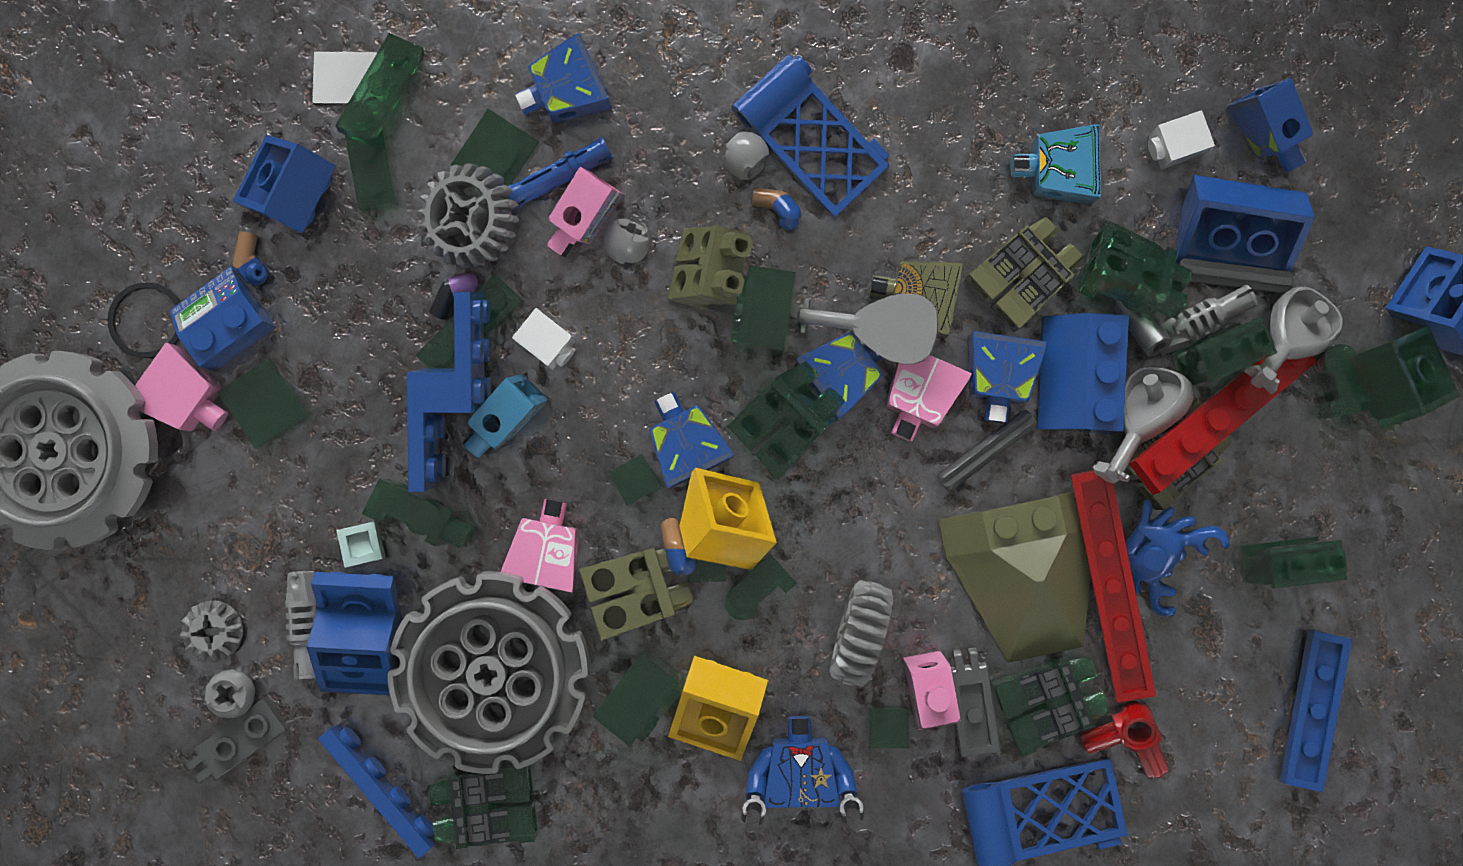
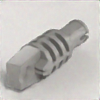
[1161,284,1258,355]
[285,571,317,680]

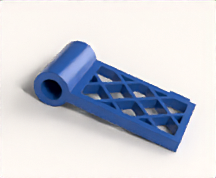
[731,55,890,218]
[961,757,1128,866]

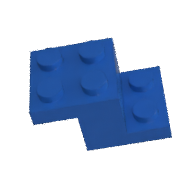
[1385,246,1463,355]
[307,572,403,695]

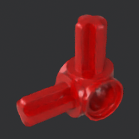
[1080,701,1168,779]

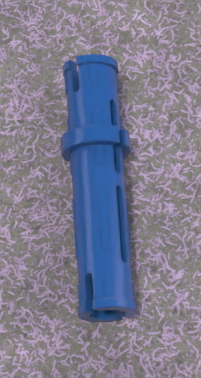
[508,137,613,211]

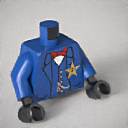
[741,716,864,825]

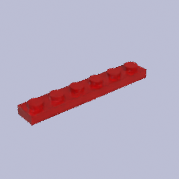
[1129,346,1318,495]
[1070,470,1156,703]

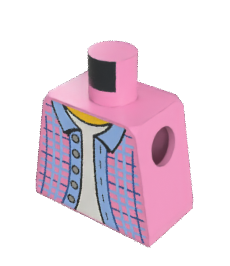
[547,167,625,258]

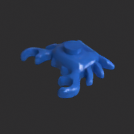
[1126,499,1230,617]

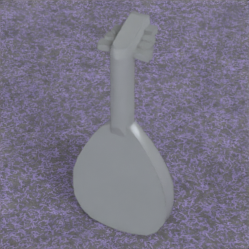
[1244,286,1343,394]
[796,293,938,364]
[1092,367,1194,483]

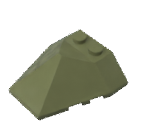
[938,491,1091,663]

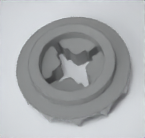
[179,601,243,663]

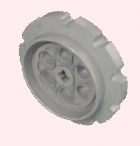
[0,351,158,550]
[387,571,590,774]

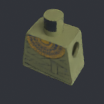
[869,261,963,340]

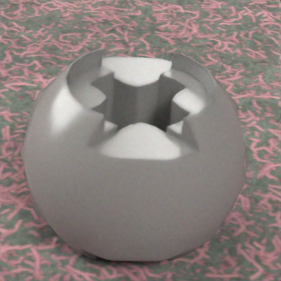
[722,131,769,180]
[603,217,651,264]
[204,669,255,719]

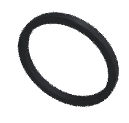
[107,282,180,358]

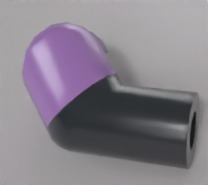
[429,272,479,319]

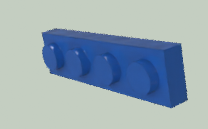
[1279,630,1352,792]
[318,723,439,859]

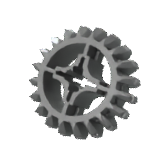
[416,163,520,268]
[829,580,894,687]

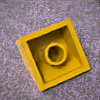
[679,468,777,570]
[668,656,768,761]

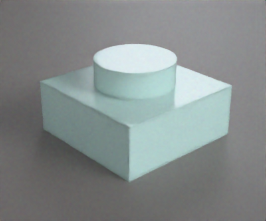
[336,521,386,568]

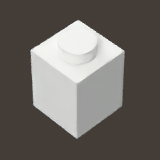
[1148,110,1215,170]
[512,308,576,370]

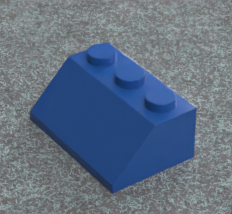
[1174,175,1315,272]
[1036,313,1129,434]

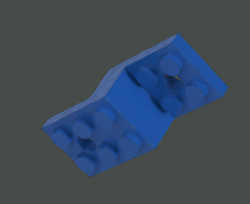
[407,292,491,492]

